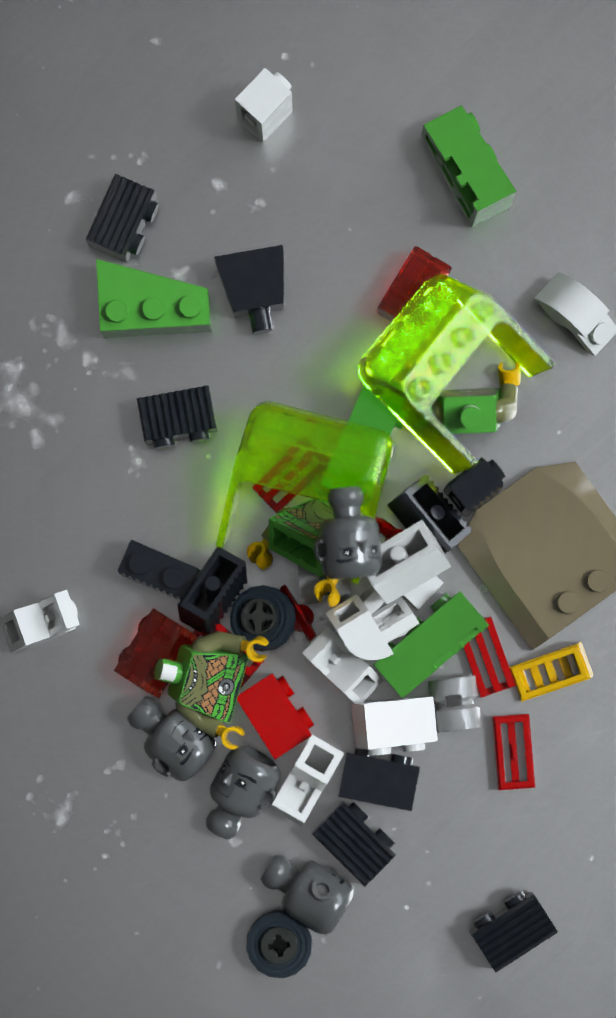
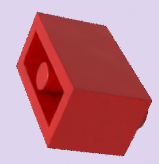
[237,673,314,759]

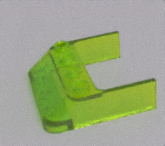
[358,274,556,474]
[216,401,394,584]

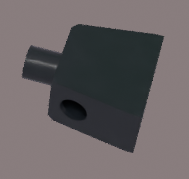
[214,245,284,334]

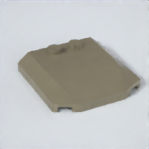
[457,461,616,651]

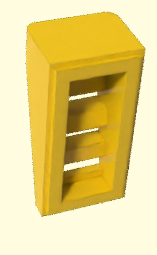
[509,641,593,702]

